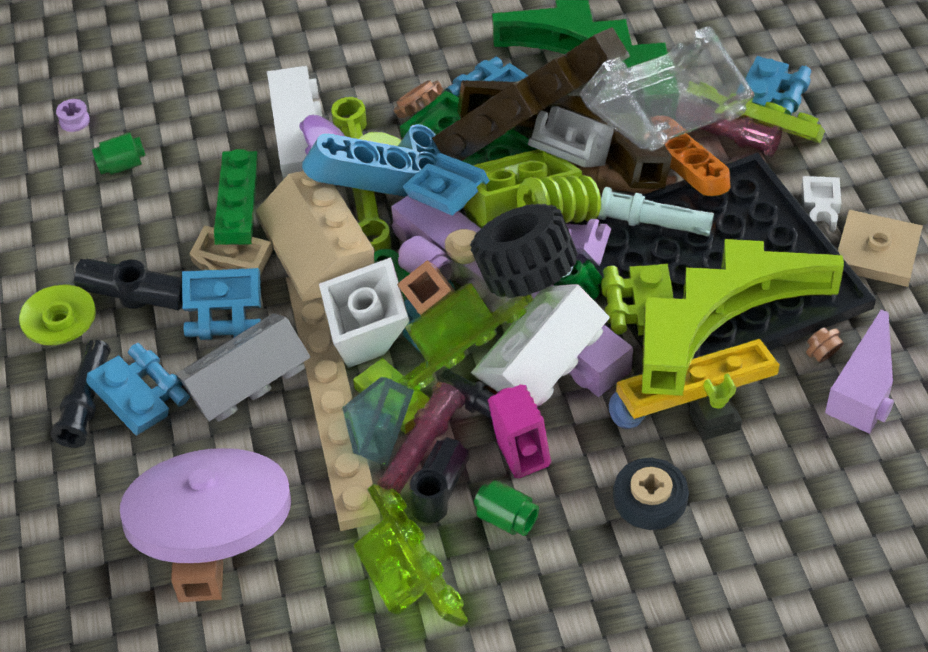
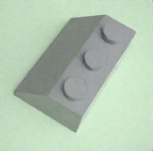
[176,313,311,422]

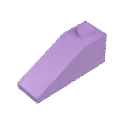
[825,310,894,434]

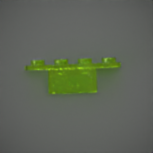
[396,283,534,391]
[353,483,468,627]

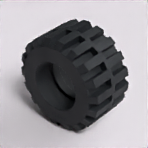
[470,204,578,298]

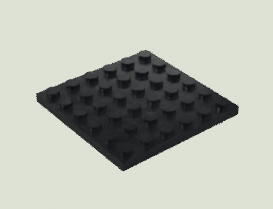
[566,153,876,359]

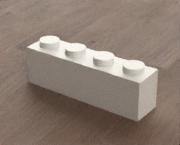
[267,66,322,180]

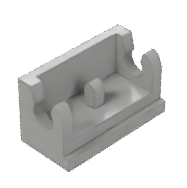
[528,107,614,167]

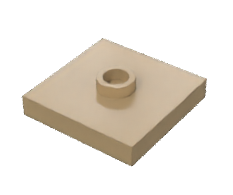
[838,210,923,287]

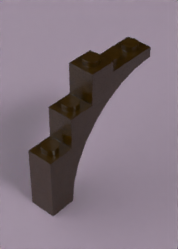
[432,27,630,161]
[457,76,672,189]

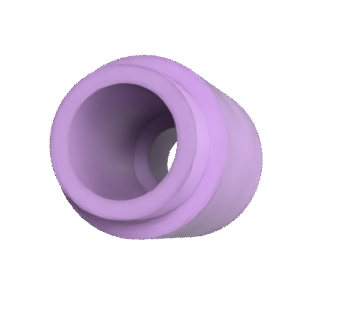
[398,236,454,281]

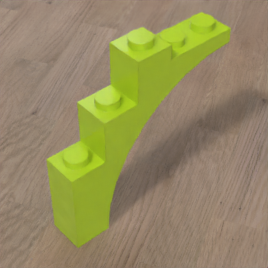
[642,239,844,396]

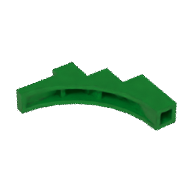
[492,0,679,122]

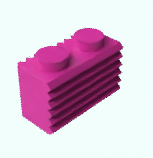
[487,384,551,479]

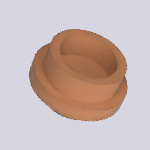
[806,327,844,363]

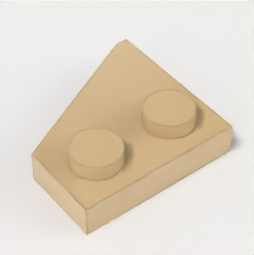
[190,225,273,276]

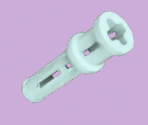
[598,187,714,237]

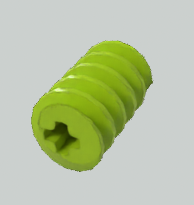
[517,175,601,223]

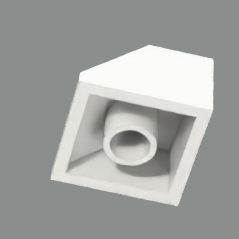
[319,257,410,368]

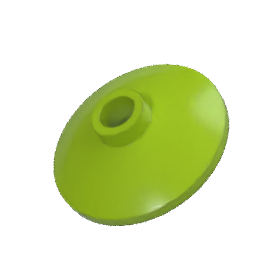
[19,284,96,345]

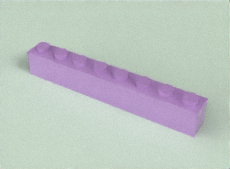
[391,196,633,397]

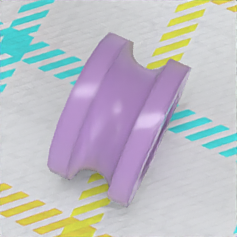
[56,99,90,132]

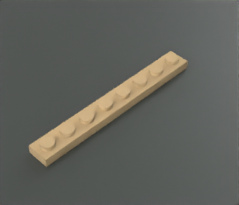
[286,277,381,531]

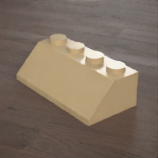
[256,170,374,301]

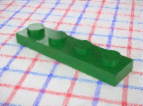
[214,149,258,245]

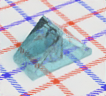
[342,376,414,466]

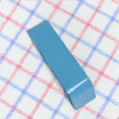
[302,124,441,197]

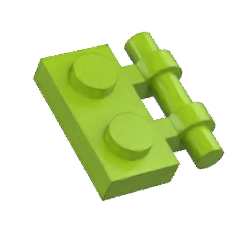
[601,264,674,335]

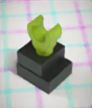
[690,374,742,441]

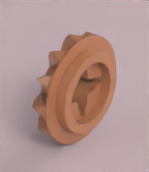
[393,80,443,118]

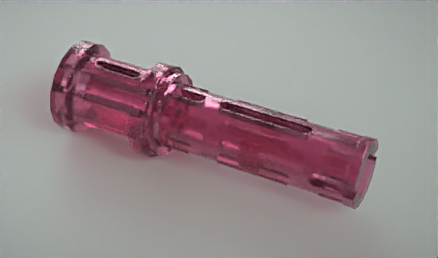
[675,101,782,157]
[377,382,465,497]

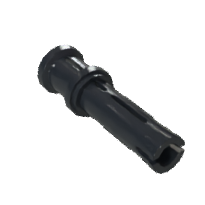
[50,340,111,448]

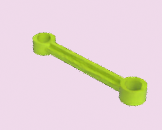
[331,97,391,252]

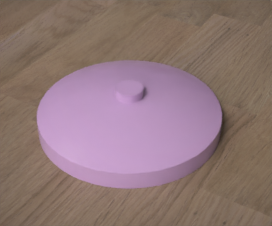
[120,448,291,563]

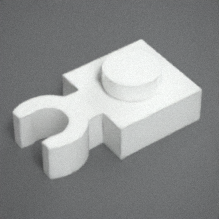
[801,176,841,232]

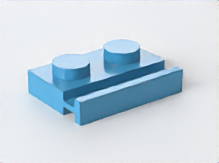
[403,153,490,216]

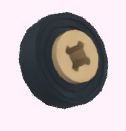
[613,457,689,530]

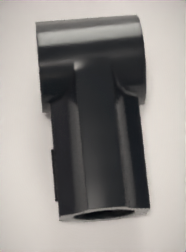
[410,437,470,523]

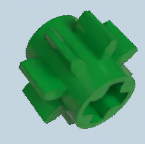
[554,259,603,300]

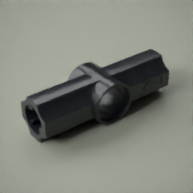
[73,258,183,311]

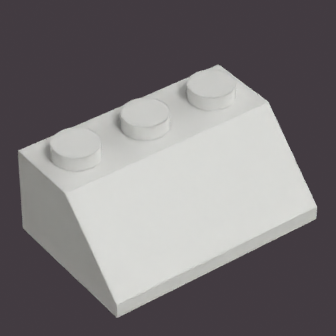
[471,284,610,406]

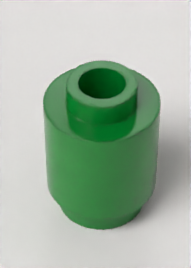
[92,132,146,175]
[474,480,539,536]

